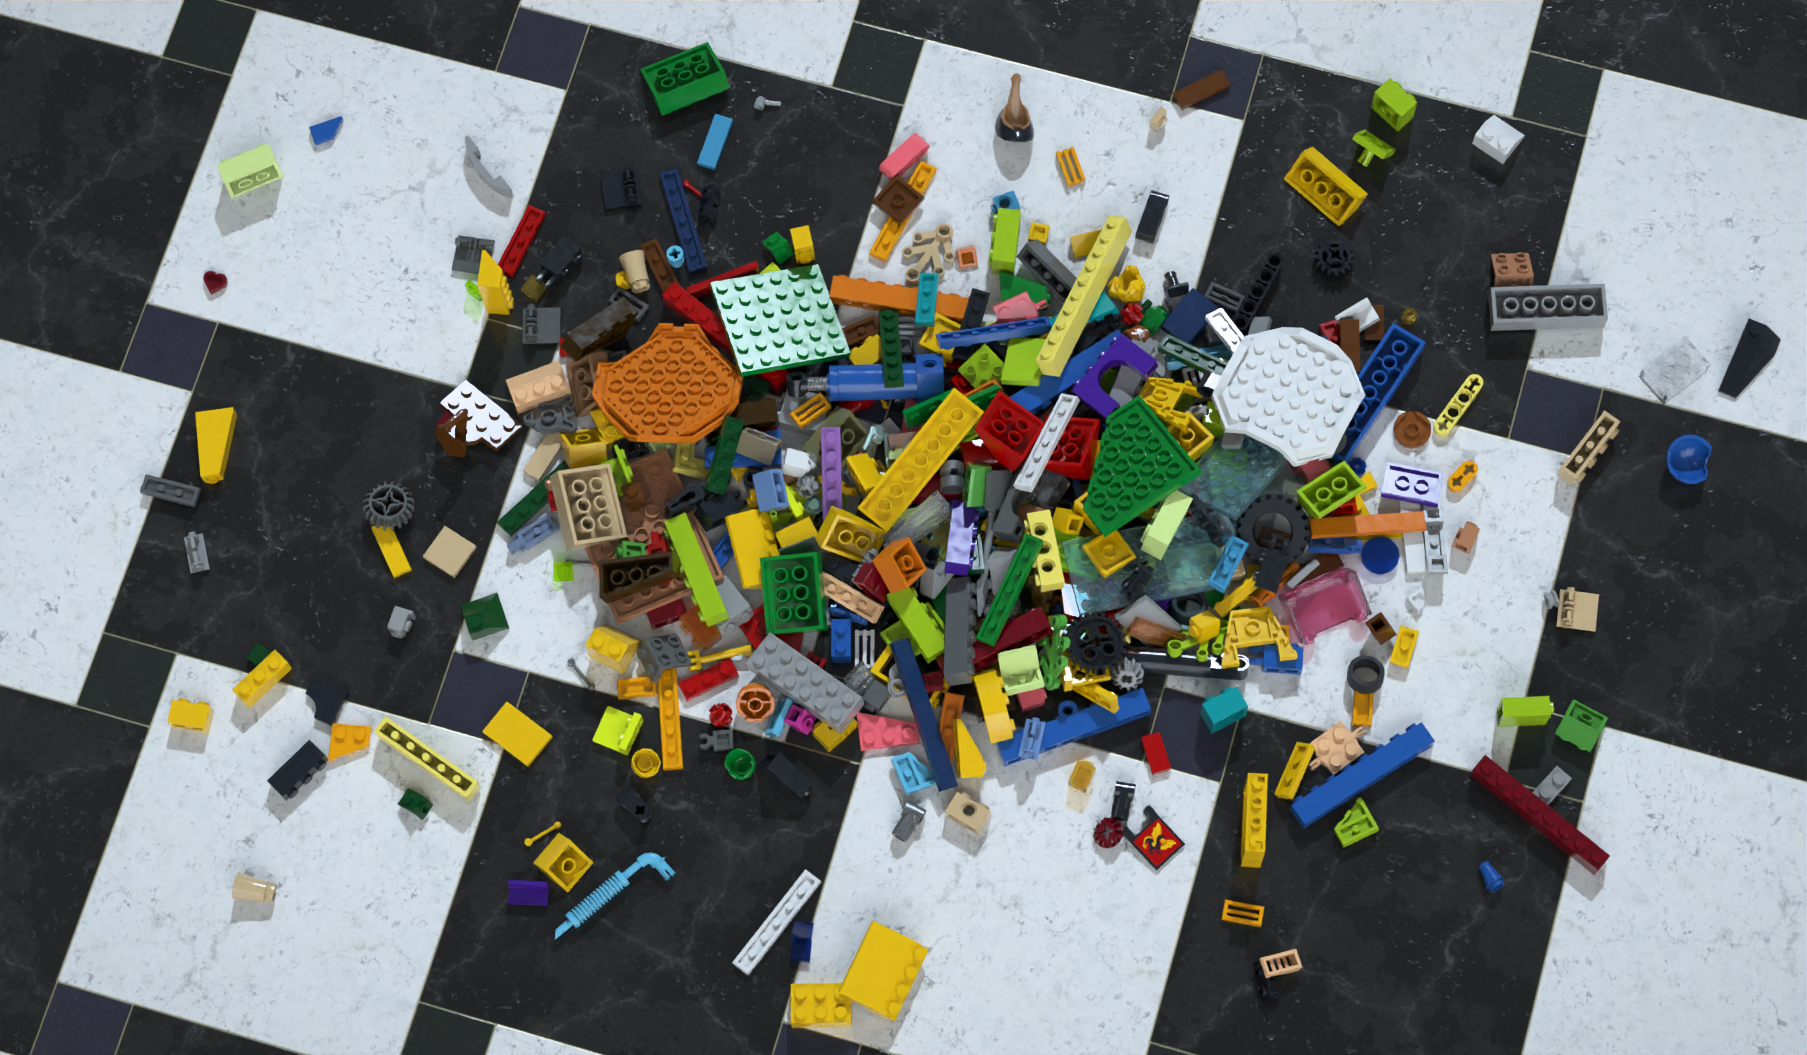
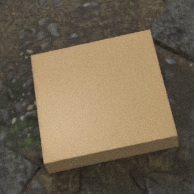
[423,526,477,578]

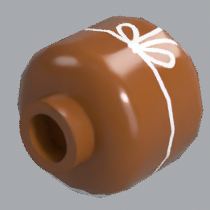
[1123,325,1151,343]

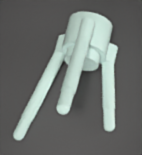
[863,424,890,468]

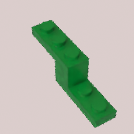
[902,384,1001,429]

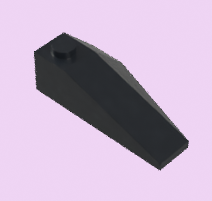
[1718,318,1781,399]

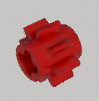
[1120,303,1143,325]
[709,703,733,727]

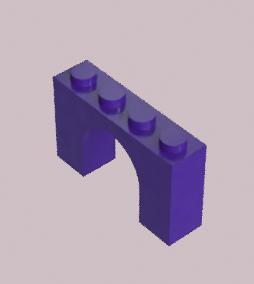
[1072,333,1158,421]

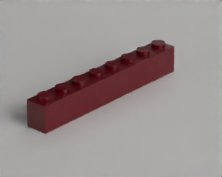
[1470,755,1610,876]

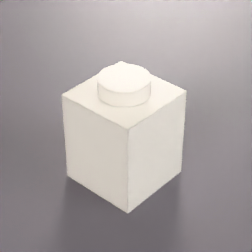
[781,448,811,478]

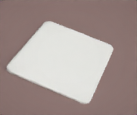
[880,418,901,434]

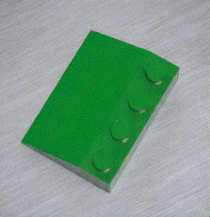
[640,42,730,115]
[760,552,828,635]

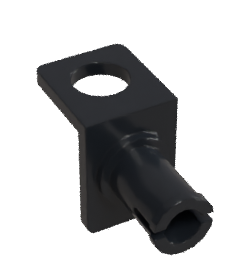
[1163,271,1189,315]

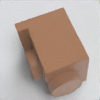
[1451,521,1480,554]

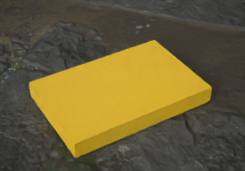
[482,702,552,767]

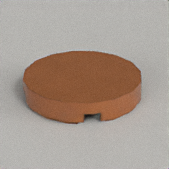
[1393,411,1431,449]

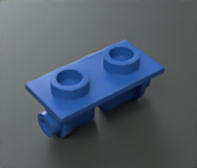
[829,600,868,626]

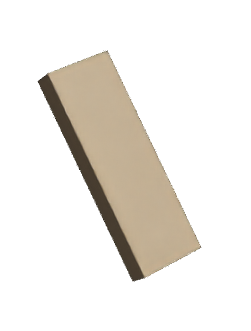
[523,432,564,482]

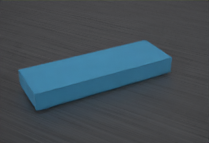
[697,114,733,170]
[1207,535,1249,593]

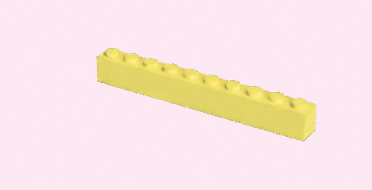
[1036,215,1132,377]

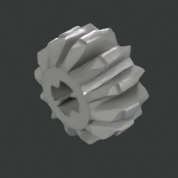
[1110,657,1144,691]

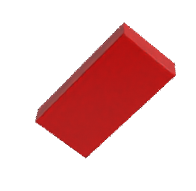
[1141,732,1171,775]

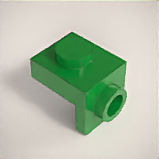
[762,232,794,264]
[1138,305,1169,336]

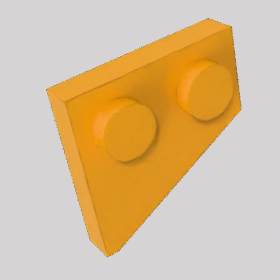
[328,723,372,762]

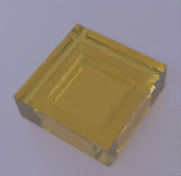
[521,275,546,301]

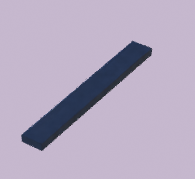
[890,638,958,792]

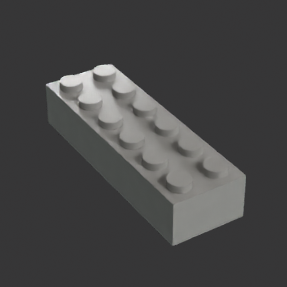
[1488,284,1608,331]
[746,633,864,734]

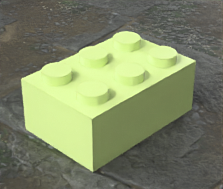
[217,143,283,198]
[1140,490,1193,560]

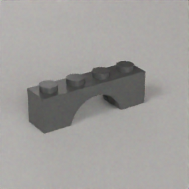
[992,464,1047,543]

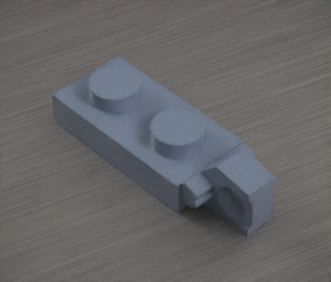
[507,513,559,555]

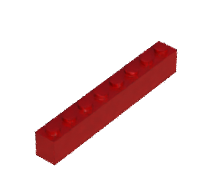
[662,282,789,393]

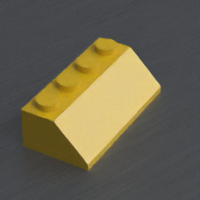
[1284,147,1368,226]
[477,250,514,315]
[725,509,780,589]

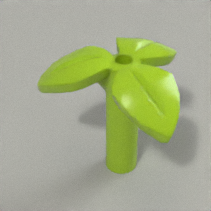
[769,510,792,535]

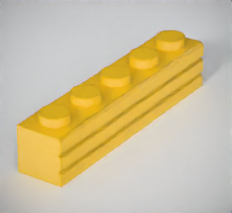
[1213,572,1260,619]

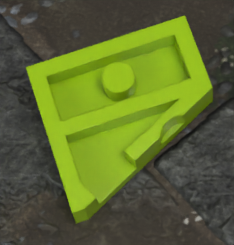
[1334,797,1379,848]

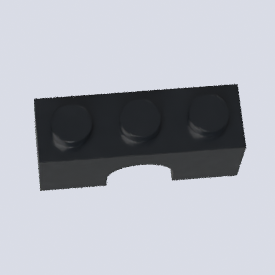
[1072,313,1120,355]

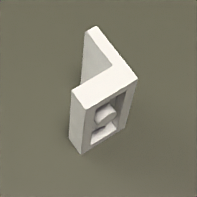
[1335,298,1380,332]

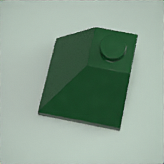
[461,593,509,641]

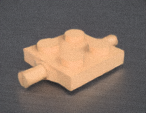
[1308,721,1365,775]

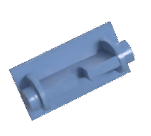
[1018,717,1046,760]

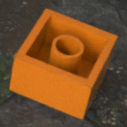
[872,537,927,593]

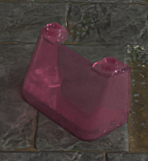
[1278,568,1372,645]

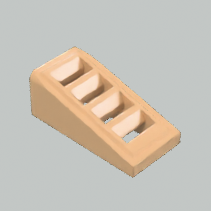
[1259,949,1303,978]

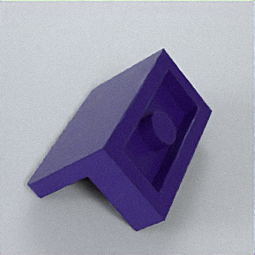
[508,880,550,906]

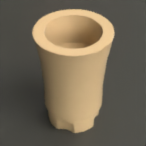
[619,250,650,293]
[232,872,277,903]

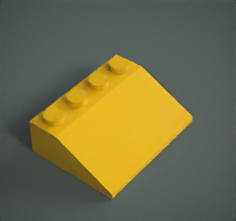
[838,921,929,1021]

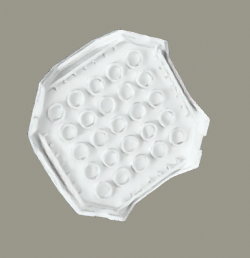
[1211,327,1365,467]

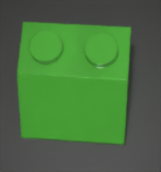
[962,462,994,507]
[1555,699,1608,752]

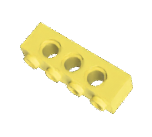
[1024,510,1065,592]

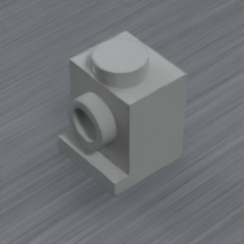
[387,606,416,638]

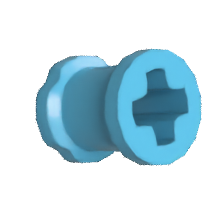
[667,246,685,268]

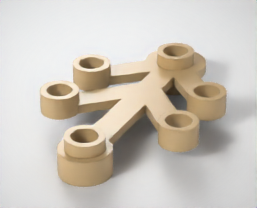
[902,223,955,284]

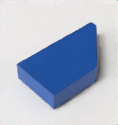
[309,116,343,145]

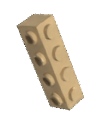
[1557,411,1620,486]

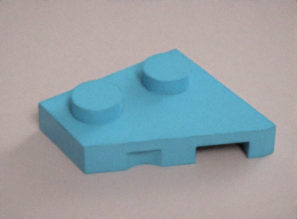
[891,752,936,796]

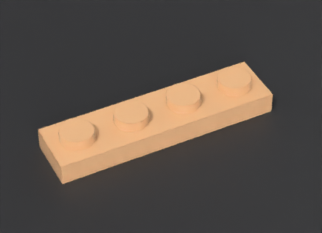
[823,570,885,623]

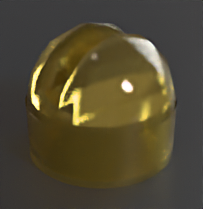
[1402,308,1417,324]

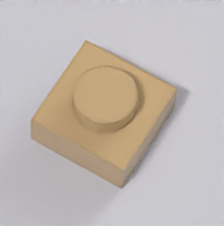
[1149,107,1168,132]

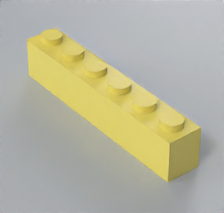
[373,716,481,803]

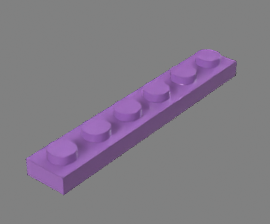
[821,427,842,522]

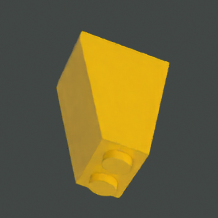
[585,624,642,675]

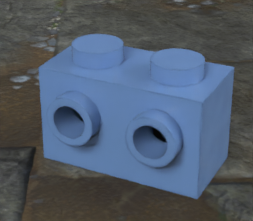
[752,469,789,512]

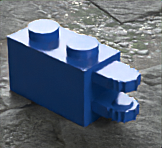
[1248,643,1303,675]

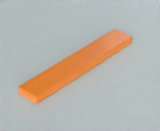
[1309,511,1427,539]

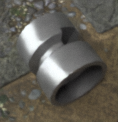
[939,460,965,494]

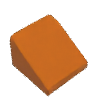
[956,245,978,269]

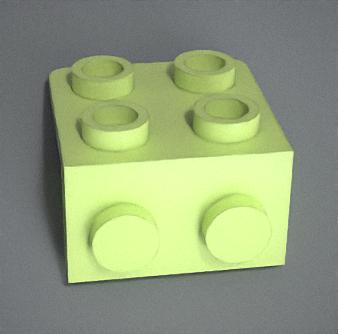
[998,645,1044,696]

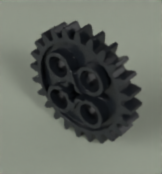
[1065,611,1128,675]

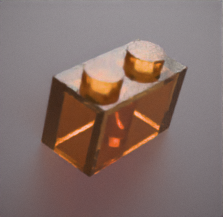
[679,605,722,652]

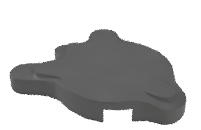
[523,395,577,435]

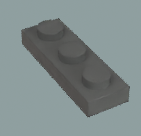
[140,474,201,508]

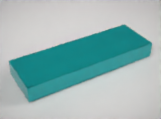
[915,273,939,327]

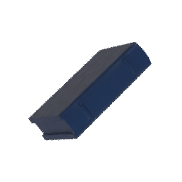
[1160,288,1219,345]

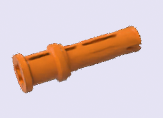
[1250,561,1301,608]

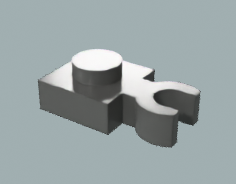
[699,730,734,752]

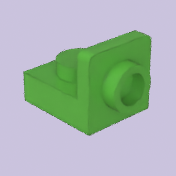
[614,541,645,559]

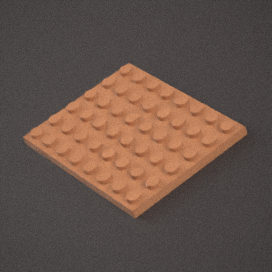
[585,449,724,624]

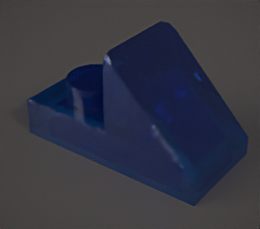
[790,921,814,963]

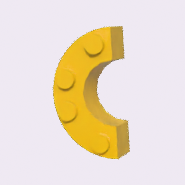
[972,668,1016,744]

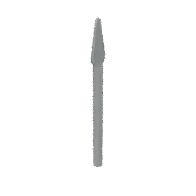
[977,510,996,617]

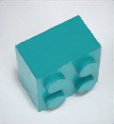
[1200,686,1248,734]

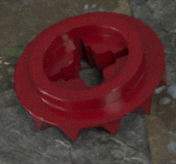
[1093,817,1123,849]

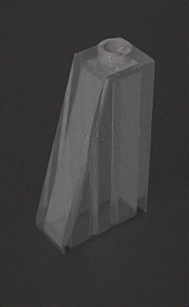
[883,490,951,549]

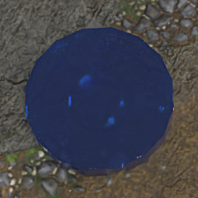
[1360,536,1400,575]

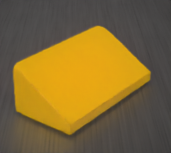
[1070,229,1102,259]

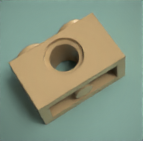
[945,792,991,835]

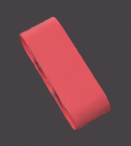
[879,133,930,180]

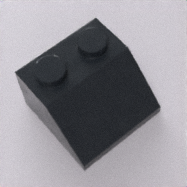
[822,551,863,589]

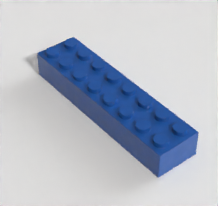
[1326,323,1426,465]

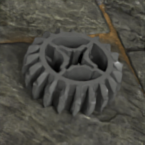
[363,481,415,531]

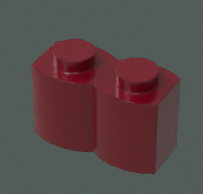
[853,561,890,604]

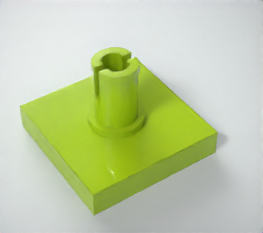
[1352,129,1396,166]

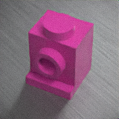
[783,705,816,735]

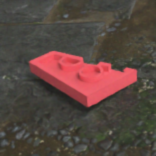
[857,712,919,751]

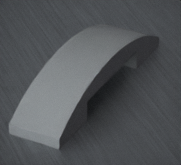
[465,135,513,198]
[1422,505,1448,574]

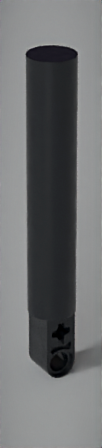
[1068,642,1249,680]

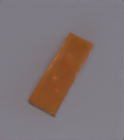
[1126,617,1187,648]

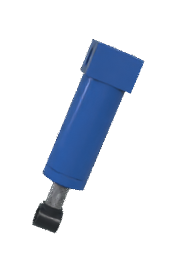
[787,354,944,404]

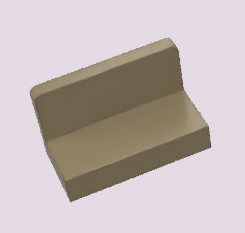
[736,427,783,466]

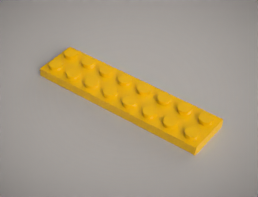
[858,388,984,532]

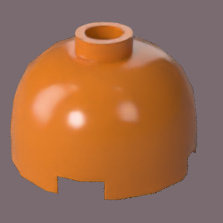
[736,683,775,723]

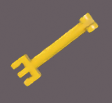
[687,644,753,672]

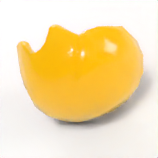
[631,748,661,778]

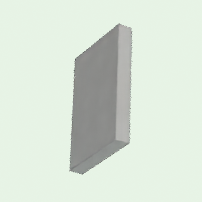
[1115,595,1181,647]

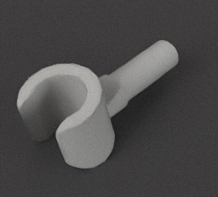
[754,96,781,110]

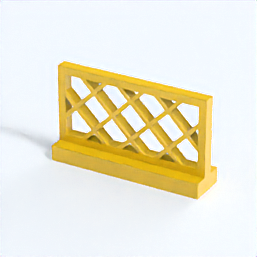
[1047,612,1111,692]

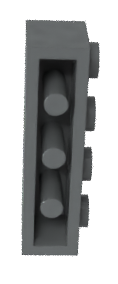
[1016,239,1077,303]

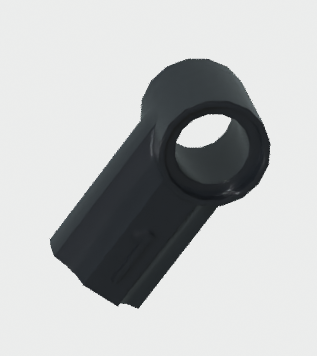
[1111,780,1136,821]

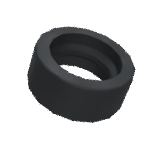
[1170,588,1208,626]
[1347,655,1385,694]

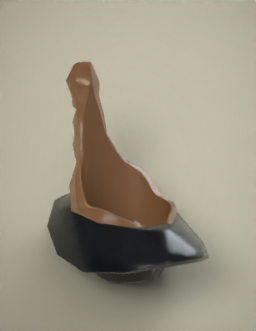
[995,73,1034,142]

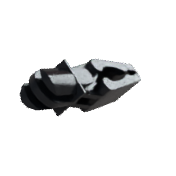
[663,472,732,520]

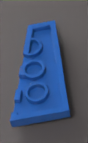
[705,428,782,469]

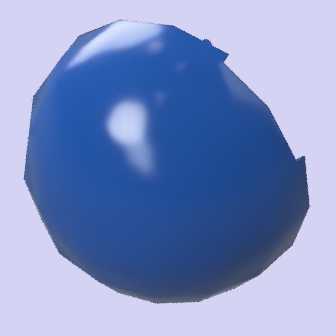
[1665,435,1712,484]

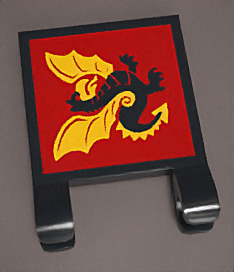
[1123,805,1185,871]

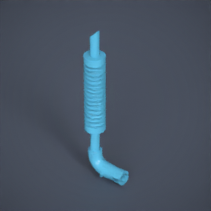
[555,852,676,940]

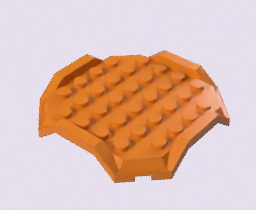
[592,323,744,443]

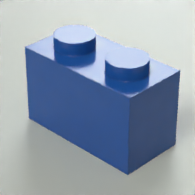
[831,619,852,663]

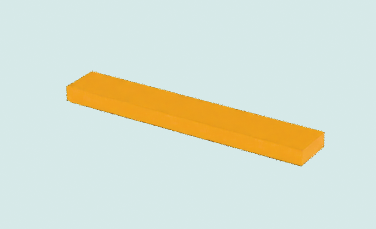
[869,160,937,263]
[658,668,683,771]

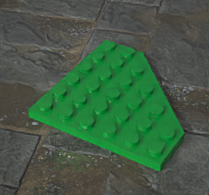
[1083,395,1202,538]

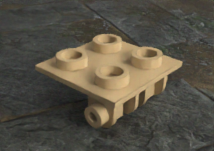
[1556,587,1599,632]

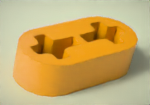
[1447,461,1478,493]

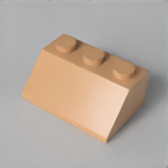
[506,361,572,414]

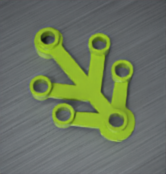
[1167,619,1229,662]

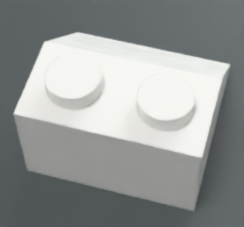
[1472,115,1525,164]

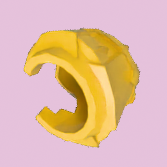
[1107,265,1146,304]

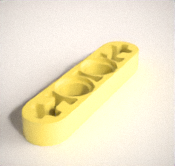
[1433,374,1483,437]

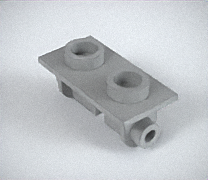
[184,532,210,574]

